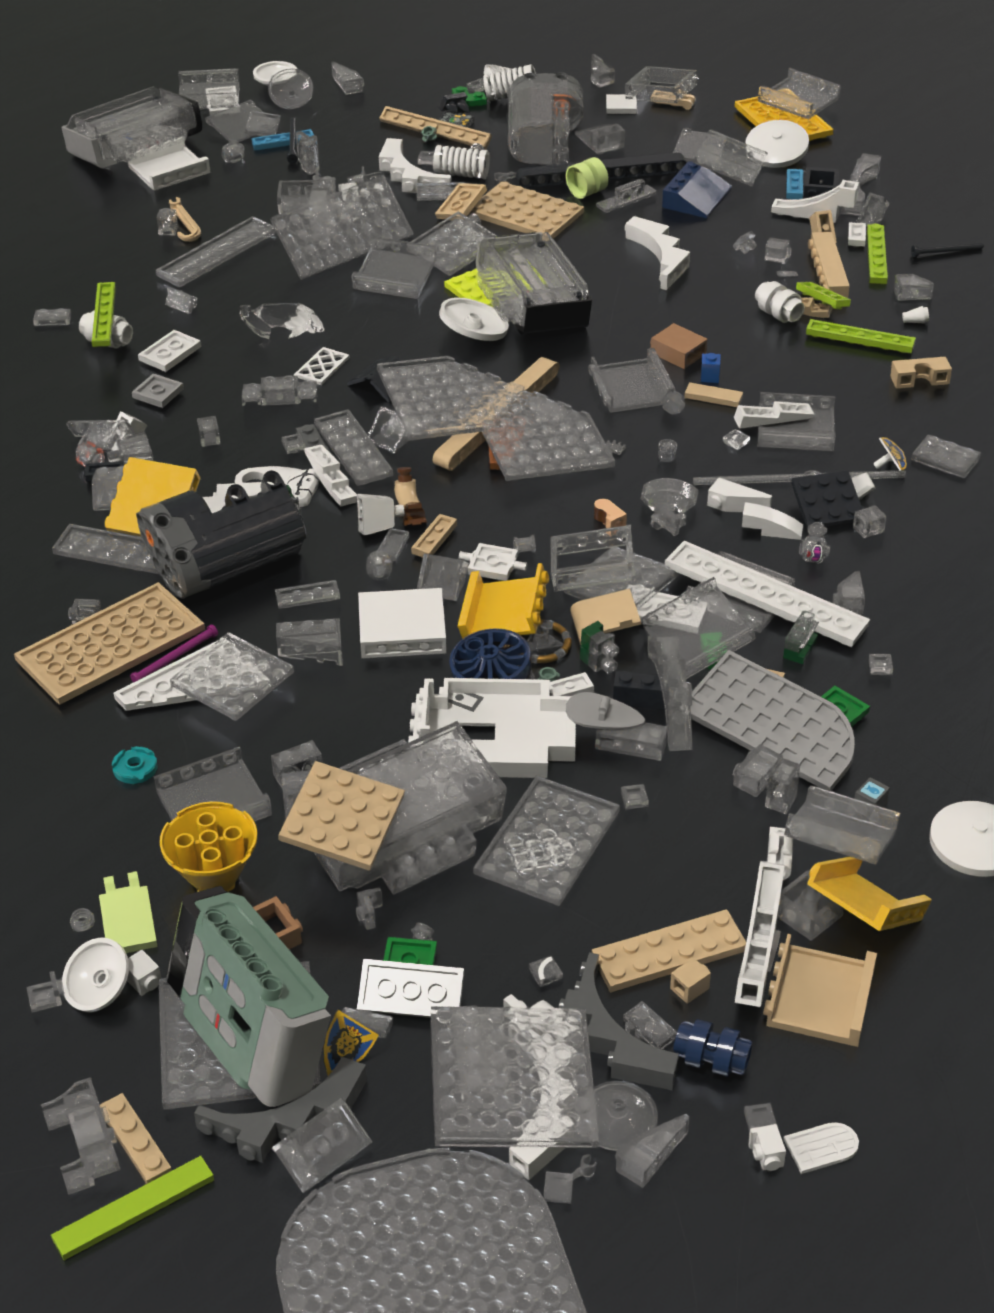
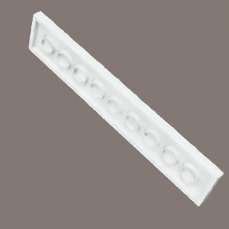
[664,541,870,647]

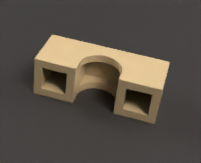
[890,357,952,388]

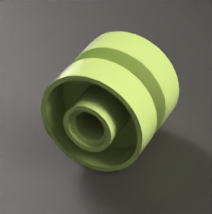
[566,157,608,199]

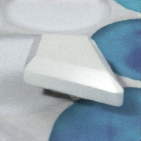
[851,473,876,499]

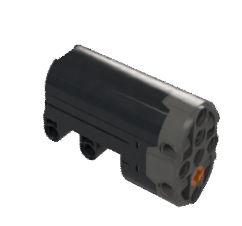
[136,470,307,599]

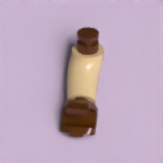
[394,467,427,526]

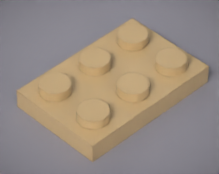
[435,183,487,221]

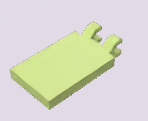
[99,871,157,953]

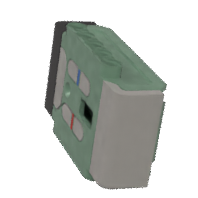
[166,886,331,1107]

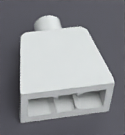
[357,494,404,535]

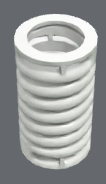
[484,64,536,101]
[433,145,490,179]

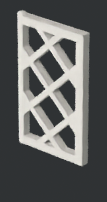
[294,347,350,385]

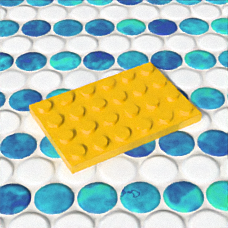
[735,90,834,141]

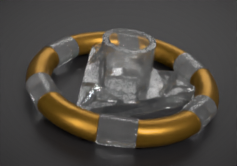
[511,619,572,663]

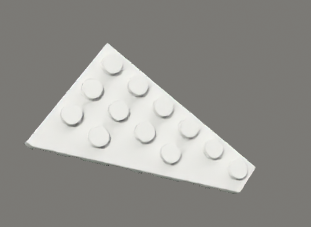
[114,638,271,711]

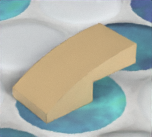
[801,297,833,318]

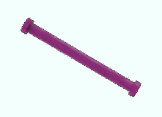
[130,625,218,683]

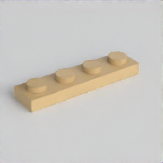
[99,1093,172,1184]

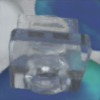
[68,599,101,624]

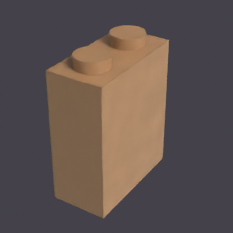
[650,323,707,369]

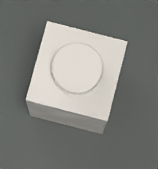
[127,950,162,996]

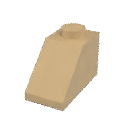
[809,210,837,243]

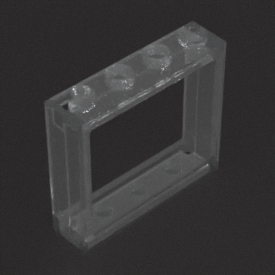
[625,66,699,103]
[551,525,636,591]

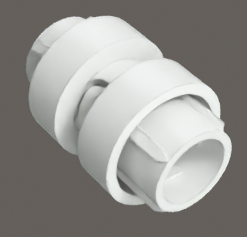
[755,281,805,323]
[79,310,133,348]

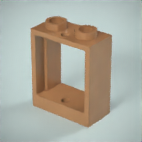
[253,896,303,949]

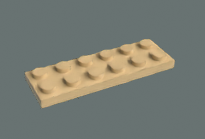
[591,909,746,993]

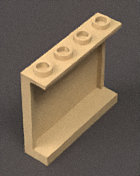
[763,934,877,1047]

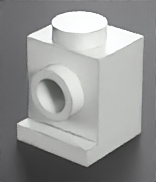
[748,1124,786,1171]

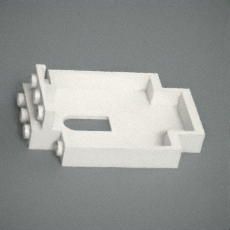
[408,678,576,778]

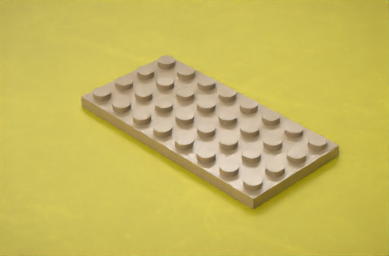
[14,582,205,705]

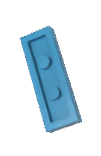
[786,169,803,200]

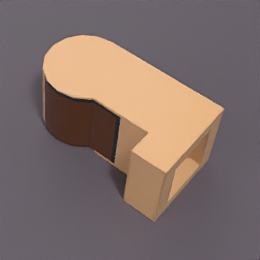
[594,499,627,535]

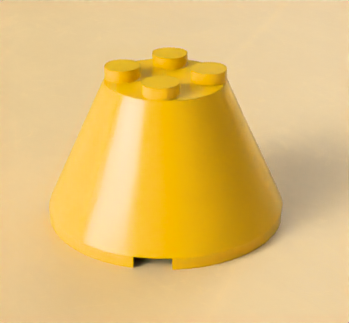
[160,802,258,895]

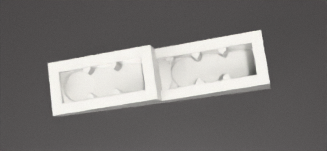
[734,401,815,428]

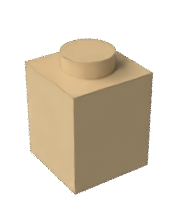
[670,958,711,1004]

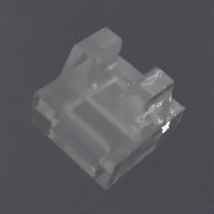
[733,231,757,254]

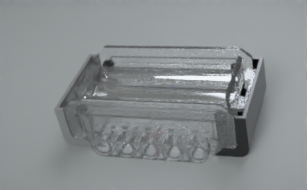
[61,86,203,168]
[476,232,592,335]

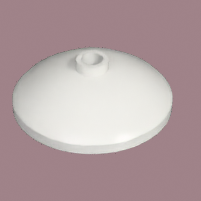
[253,61,298,87]
[62,938,129,1012]

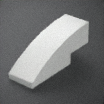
[742,502,803,540]

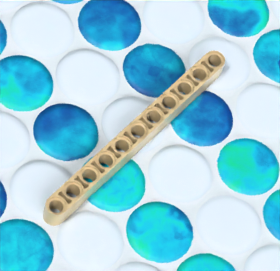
[432,357,560,471]

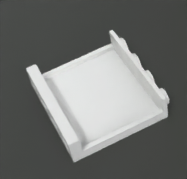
[127,137,210,191]
[358,588,446,658]

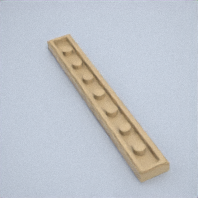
[379,106,492,150]

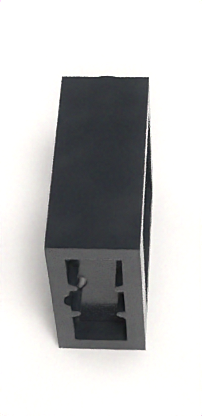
[803,167,839,199]

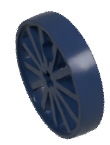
[449,628,532,679]

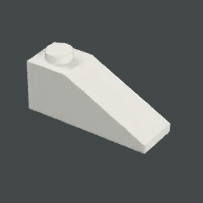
[707,478,772,512]

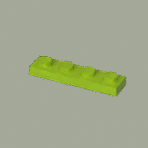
[796,282,851,309]

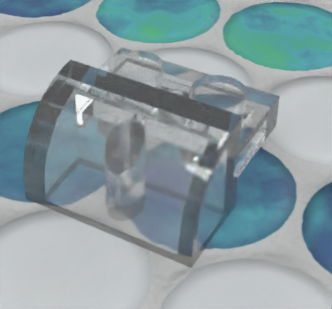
[296,131,320,175]

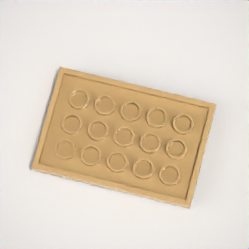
[468,182,584,241]

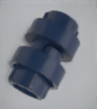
[673,1019,753,1077]

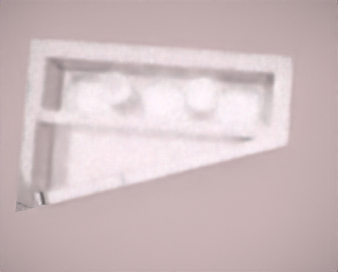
[276,619,343,666]

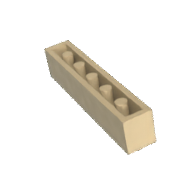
[808,232,850,298]

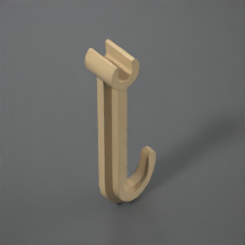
[169,197,201,242]

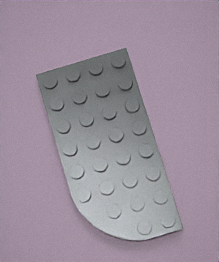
[679,650,855,793]

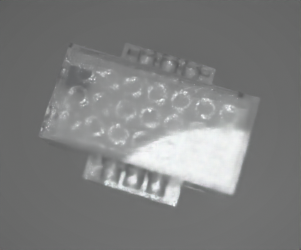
[293,721,507,895]

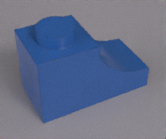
[701,353,721,383]

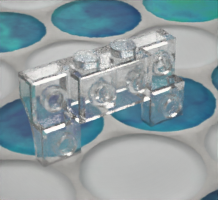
[242,375,317,406]
[41,1077,120,1195]

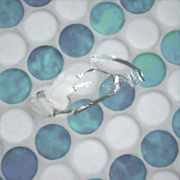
[239,303,324,339]

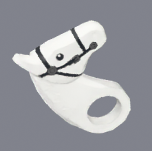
[235,466,320,507]

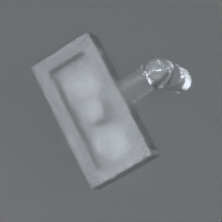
[623,1001,677,1049]

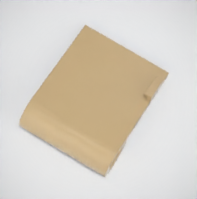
[570,589,641,645]

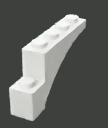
[771,180,859,223]

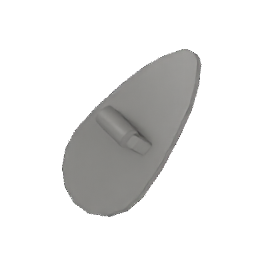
[566,692,645,730]

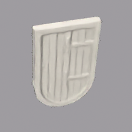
[783,1122,859,1174]

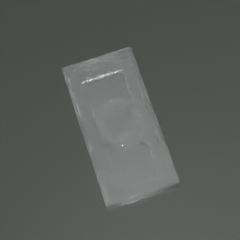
[342,1007,393,1038]

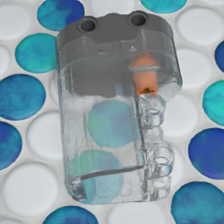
[507,72,584,165]

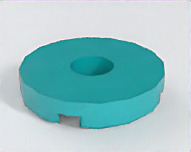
[112,746,158,784]

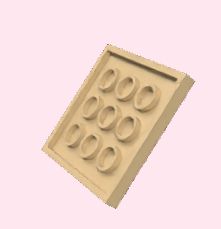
[278,761,405,871]

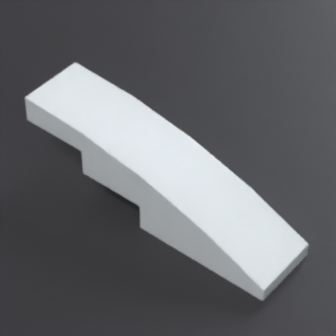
[305,444,357,506]

